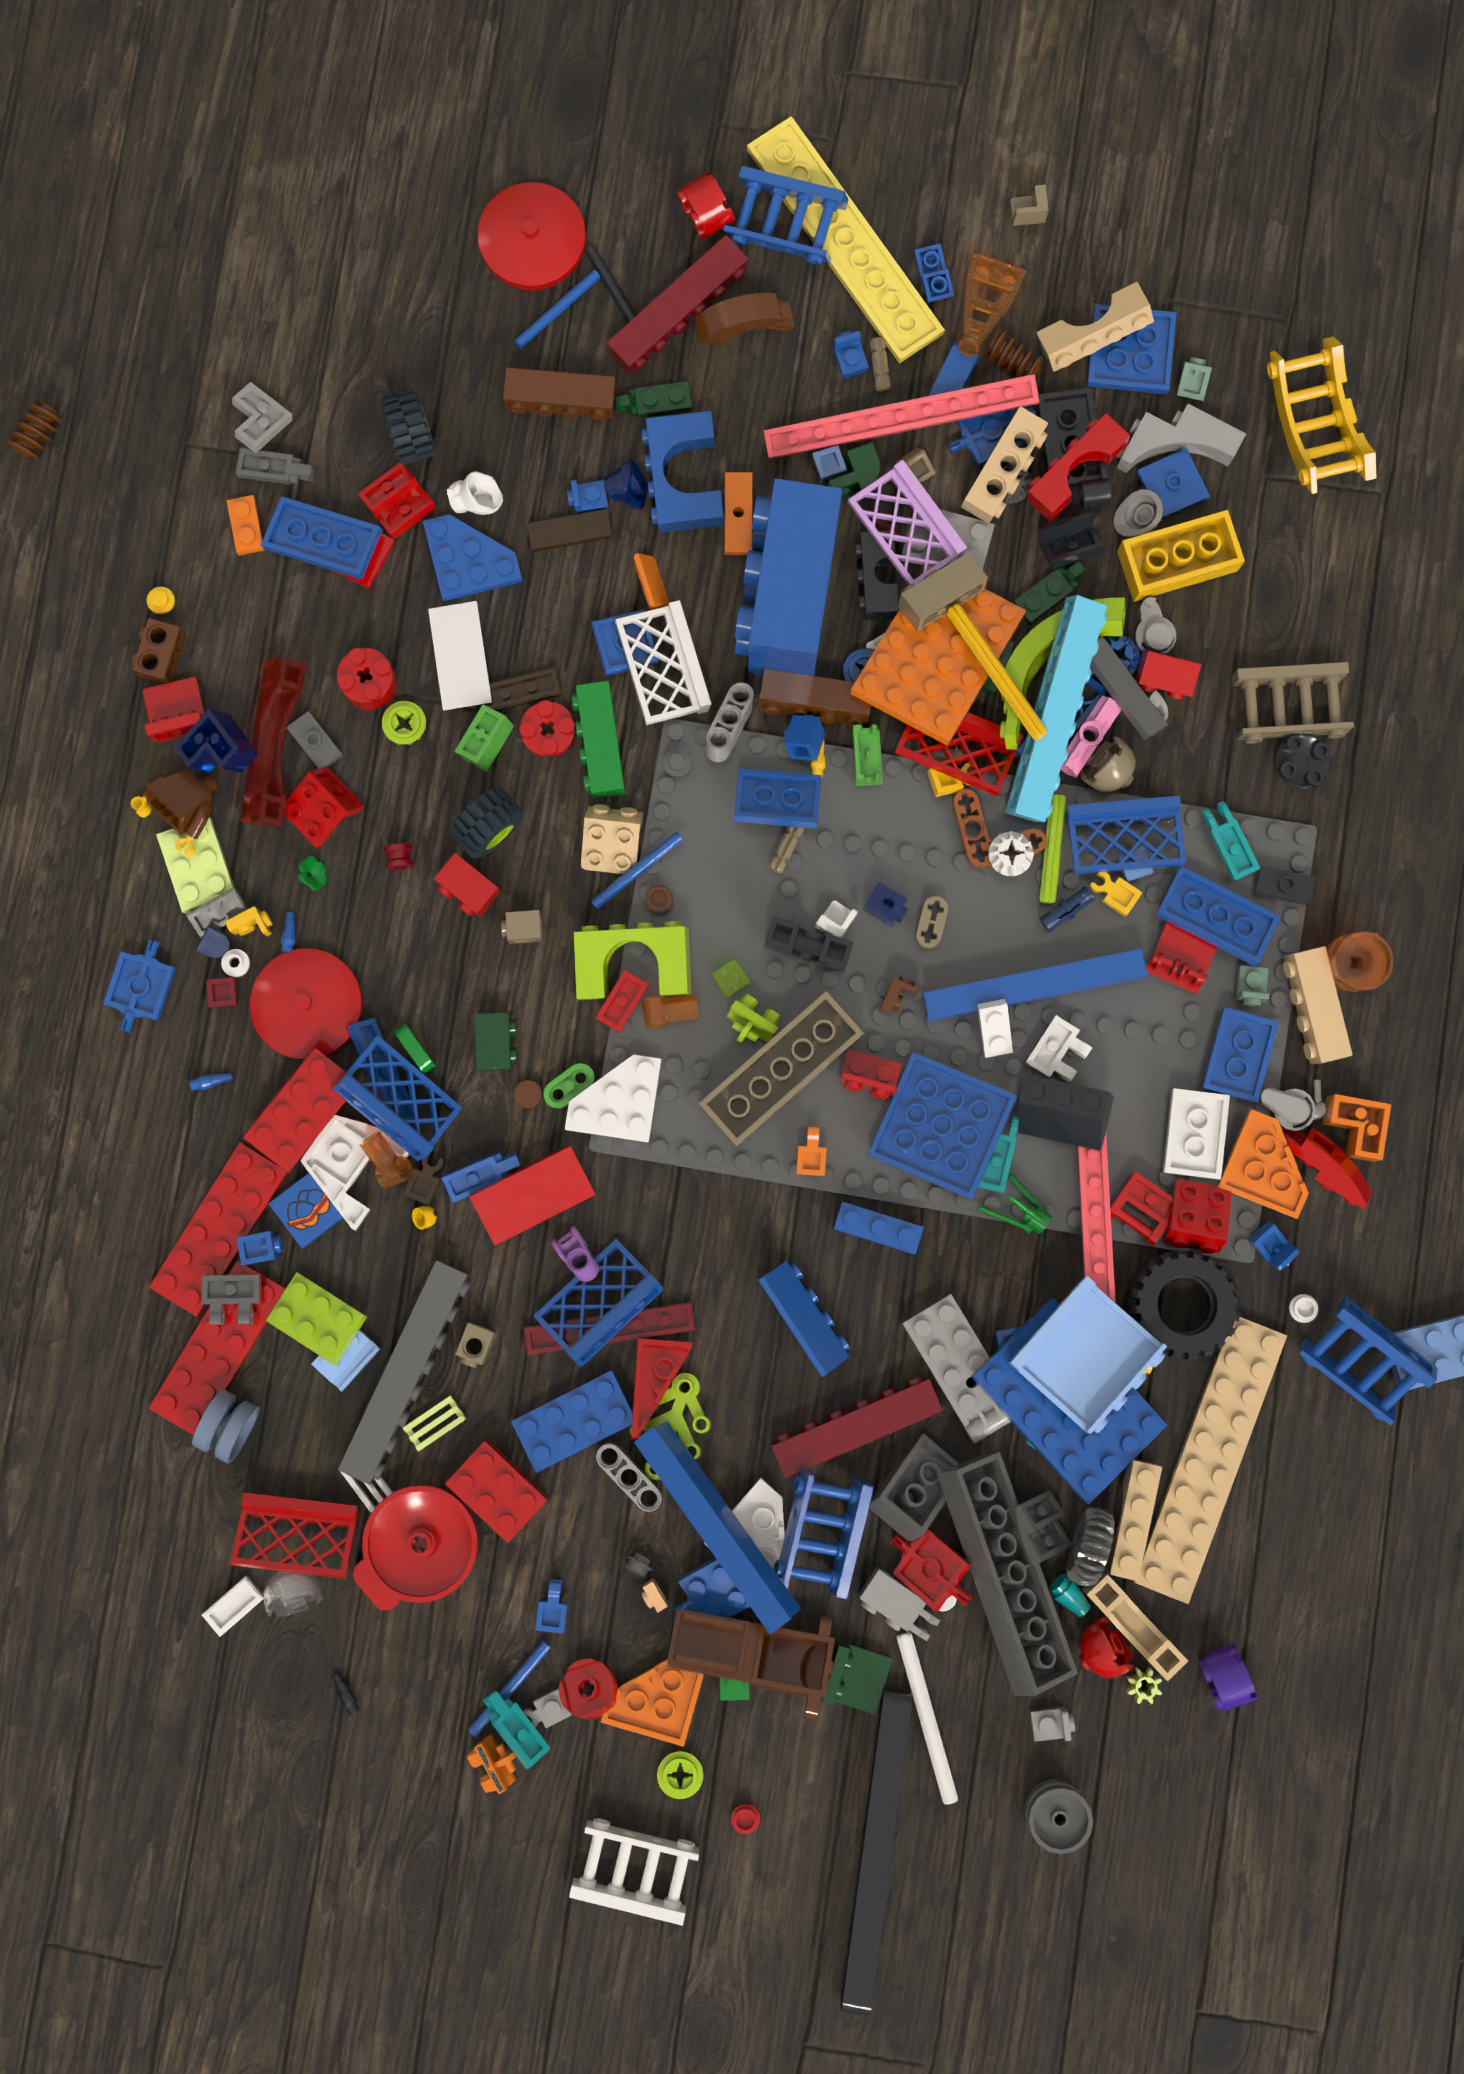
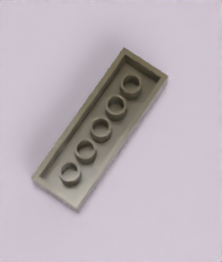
[699,991,864,1148]

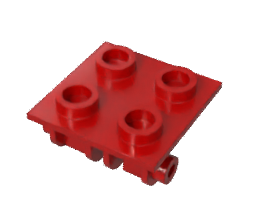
[1146,922,1217,995]

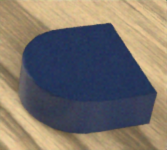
[196,924,230,958]

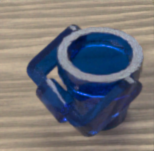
[604,459,648,509]

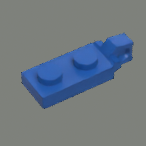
[441,1152,521,1203]

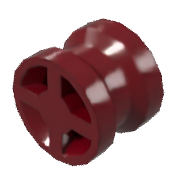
[384,843,414,871]

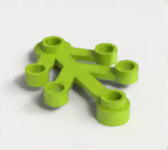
[630,1373,711,1480]

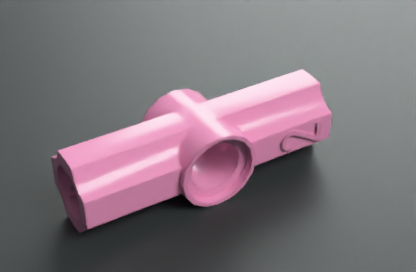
[1060,695,1121,777]

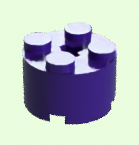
[1198,1643,1258,1711]

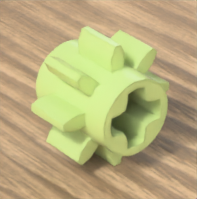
[1126,1667,1162,1704]

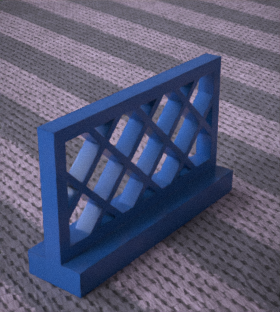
[1065,796,1187,874]
[332,1035,462,1161]
[533,1239,664,1367]

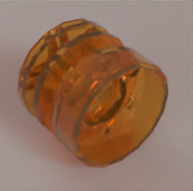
[1326,931,1394,993]

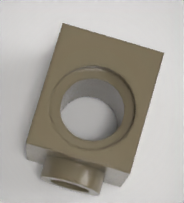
[501,910,543,944]
[455,1322,497,1368]

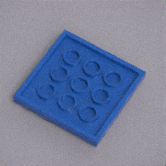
[868,1052,1017,1201]

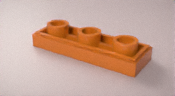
[725,472,752,555]

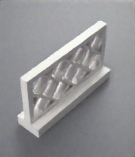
[615,600,711,725]

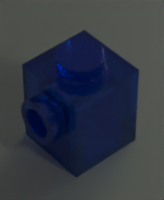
[863,882,908,927]

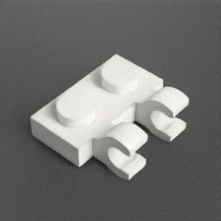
[1025,1015,1092,1083]

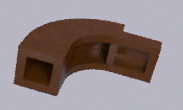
[695,293,795,345]

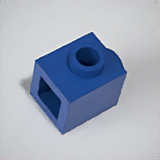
[784,715,826,761]

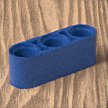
[928,341,980,396]

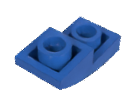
[913,243,954,303]

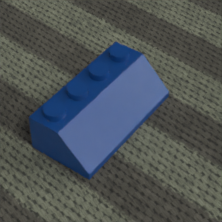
[758,1261,850,1377]

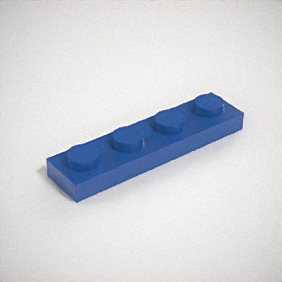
[347,1018,413,1120]

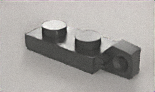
[236,448,315,485]

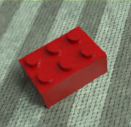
[445,1439,550,1543]

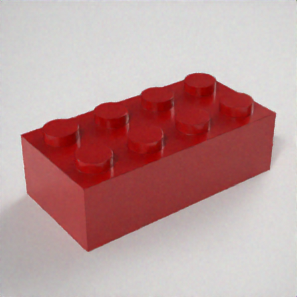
[241,1048,346,1173]

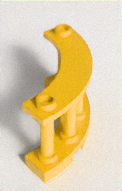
[1267,336,1376,494]

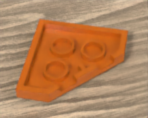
[1216,1108,1309,1219]
[601,1659,704,1747]

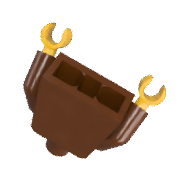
[131,770,218,858]

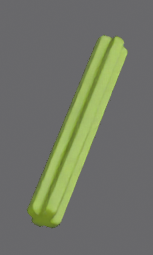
[1040,794,1066,904]

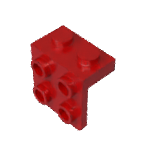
[1163,1179,1232,1254]

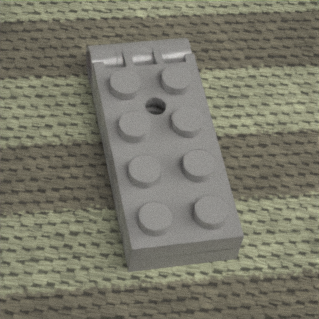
[901,1294,1011,1444]

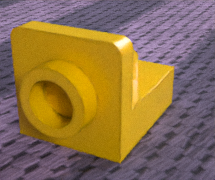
[225,906,273,936]

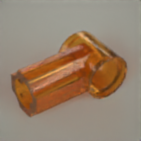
[642,994,699,1028]
[360,1131,413,1189]

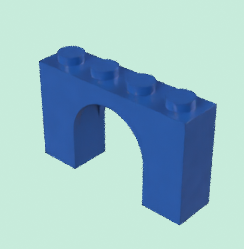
[642,411,724,533]

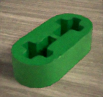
[394,1023,436,1074]

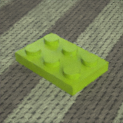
[266,1272,367,1366]

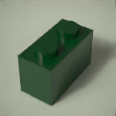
[475,1012,518,1072]

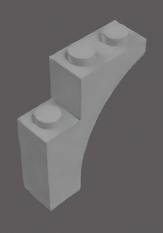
[1116,404,1246,473]

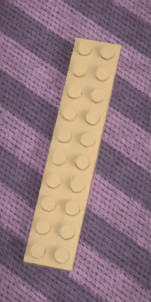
[1133,1317,1287,1604]

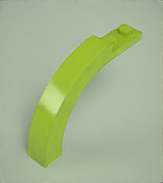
[1000,598,1126,750]

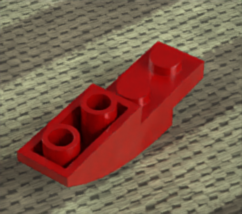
[1280,1125,1372,1209]

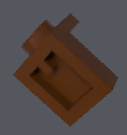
[879,976,919,1016]

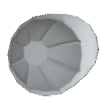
[1114,489,1163,537]

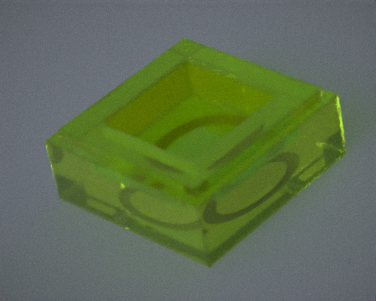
[711,959,750,998]

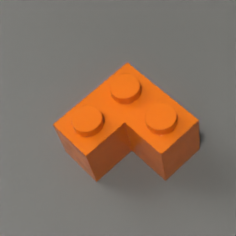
[1322,1094,1391,1162]

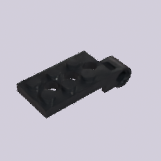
[1037,388,1111,509]

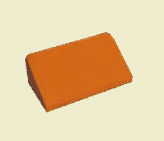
[633,553,669,611]

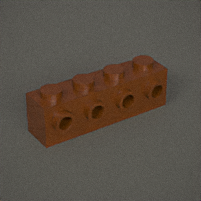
[503,367,617,421]
[758,668,871,728]

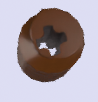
[982,330,1042,379]
[5,398,63,460]

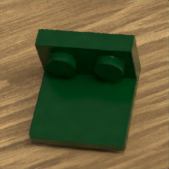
[821,1640,892,1714]

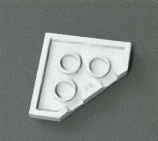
[565,1055,661,1143]
[704,1478,785,1568]

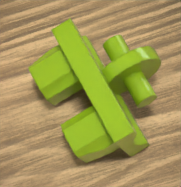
[727,994,780,1043]

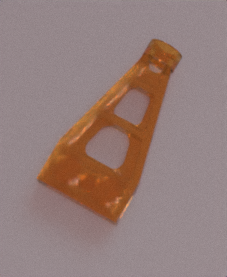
[958,253,1026,357]

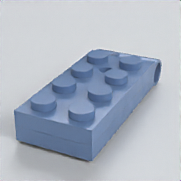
[1391,1314,1464,1390]

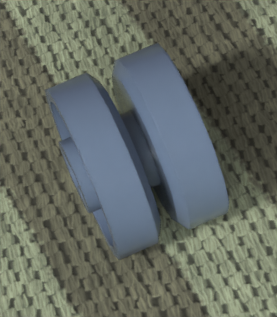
[192,1389,259,1464]

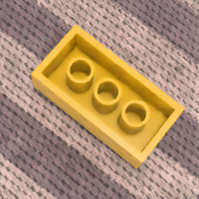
[1117,510,1245,602]

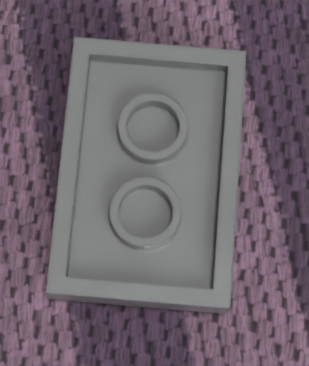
[902,509,995,570]

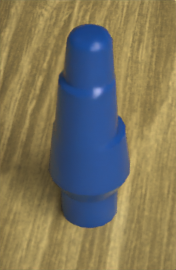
[280,912,296,953]
[189,1073,233,1091]

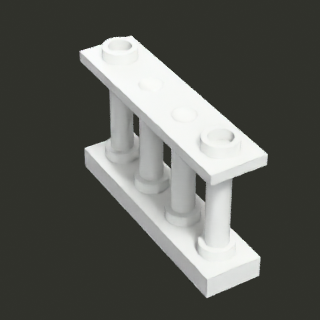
[569,1818,699,1926]

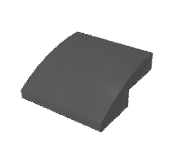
[1016,1489,1072,1566]

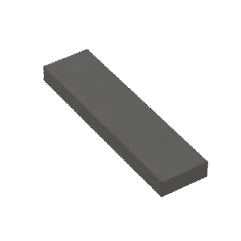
[1090,637,1168,741]

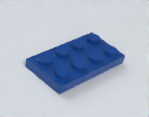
[261,496,382,580]
[1156,866,1281,967]
[511,1370,633,1473]

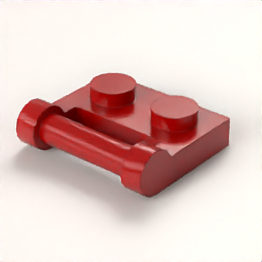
[1110,1172,1173,1246]

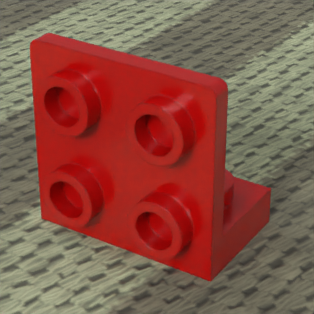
[143,677,209,743]
[281,766,364,848]
[839,1049,902,1100]

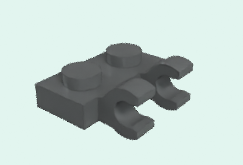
[202,1275,261,1325]

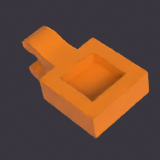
[796,1127,827,1176]

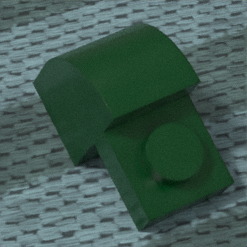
[828,442,880,500]

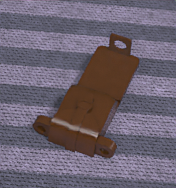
[667,1609,835,1721]

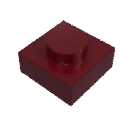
[206,977,239,1009]

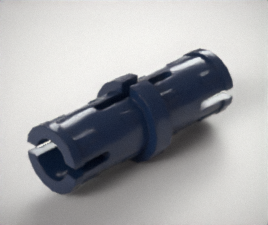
[1039,886,1095,933]

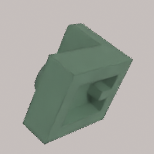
[1176,357,1212,401]
[1235,965,1270,1006]

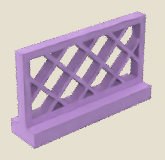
[848,460,967,585]

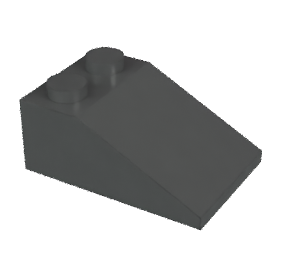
[869,1433,959,1542]

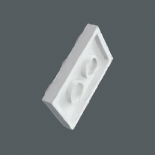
[1163,1088,1230,1180]

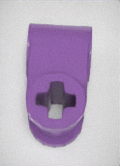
[551,1226,599,1282]

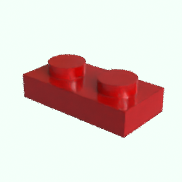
[596,970,649,1033]

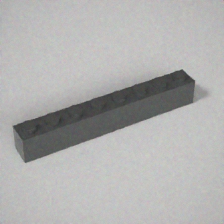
[338,1260,471,1485]

